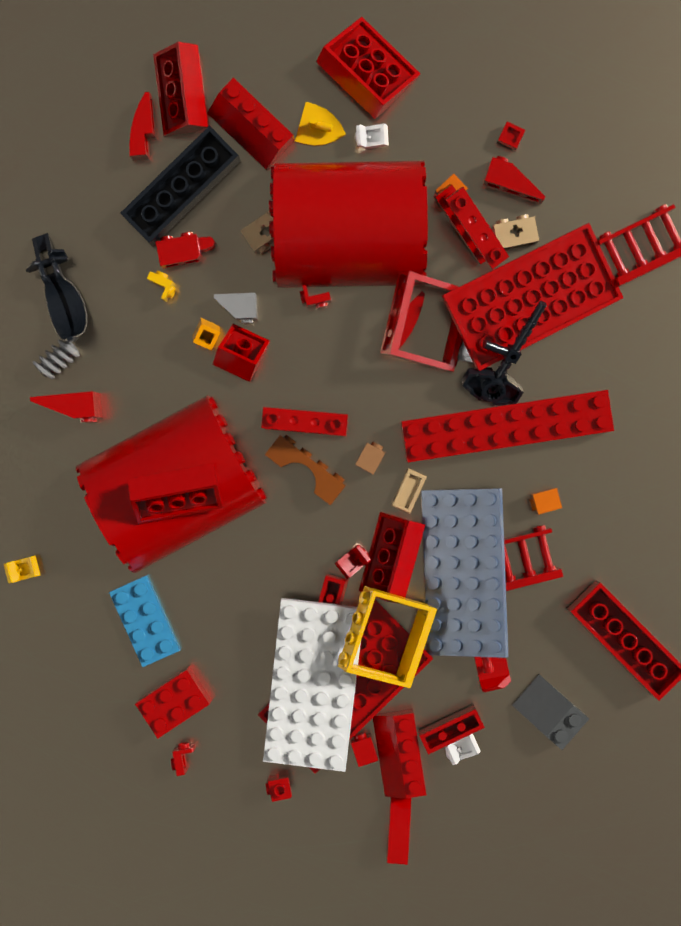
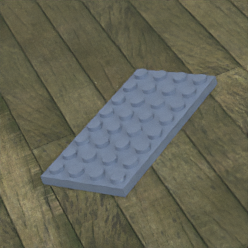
[421,488,509,658]

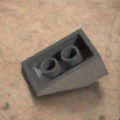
[512,674,589,750]

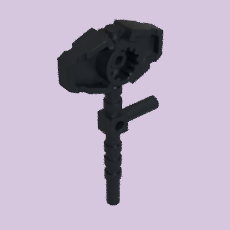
[461,301,547,405]

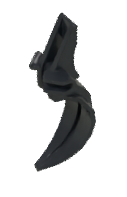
[26,233,87,343]

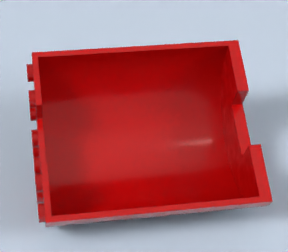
[269,161,428,288]
[76,395,267,573]

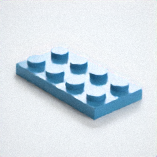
[109,575,181,667]

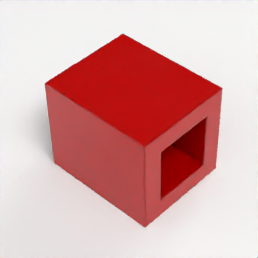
[351,732,378,767]

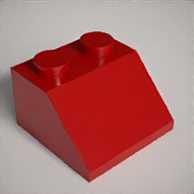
[212,323,270,382]

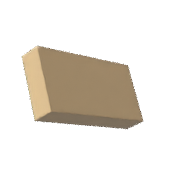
[391,468,427,514]

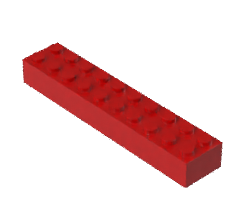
[401,390,614,463]

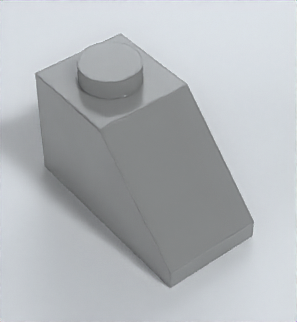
[214,293,258,324]

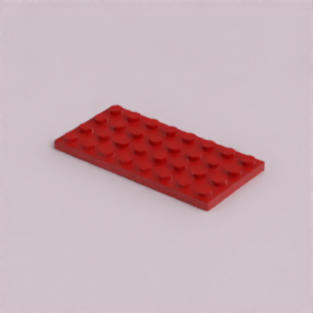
[442,223,624,371]
[258,599,433,774]

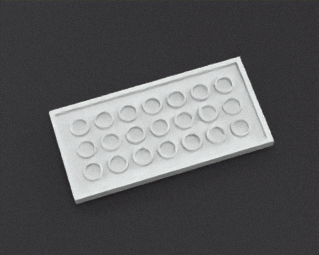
[263,598,361,772]

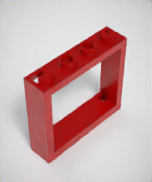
[380,271,463,372]

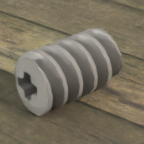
[33,339,80,379]

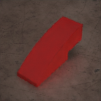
[129,92,156,160]
[399,291,425,349]
[387,797,411,865]

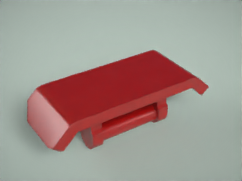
[474,657,511,692]

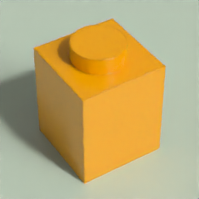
[192,318,221,351]

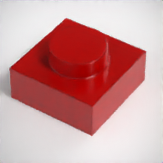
[497,121,525,150]

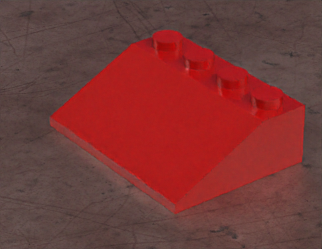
[316,17,421,119]

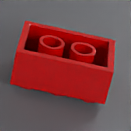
[135,666,212,739]

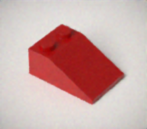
[30,391,103,423]

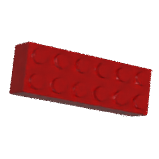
[567,580,681,701]

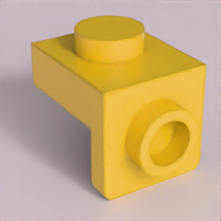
[147,270,176,302]
[4,556,40,584]

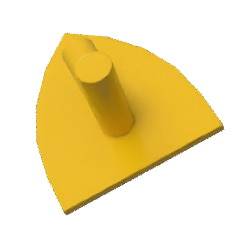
[295,102,346,146]

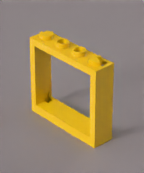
[338,586,437,688]

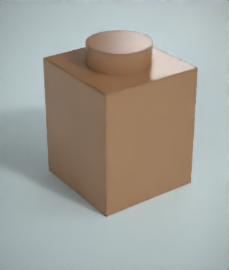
[355,442,385,475]

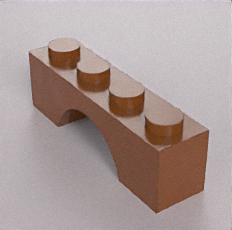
[265,435,346,505]

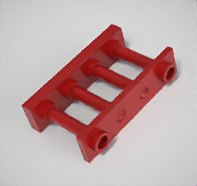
[433,184,509,270]
[598,204,681,287]
[261,407,348,436]
[504,525,563,591]

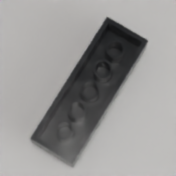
[120,125,241,247]

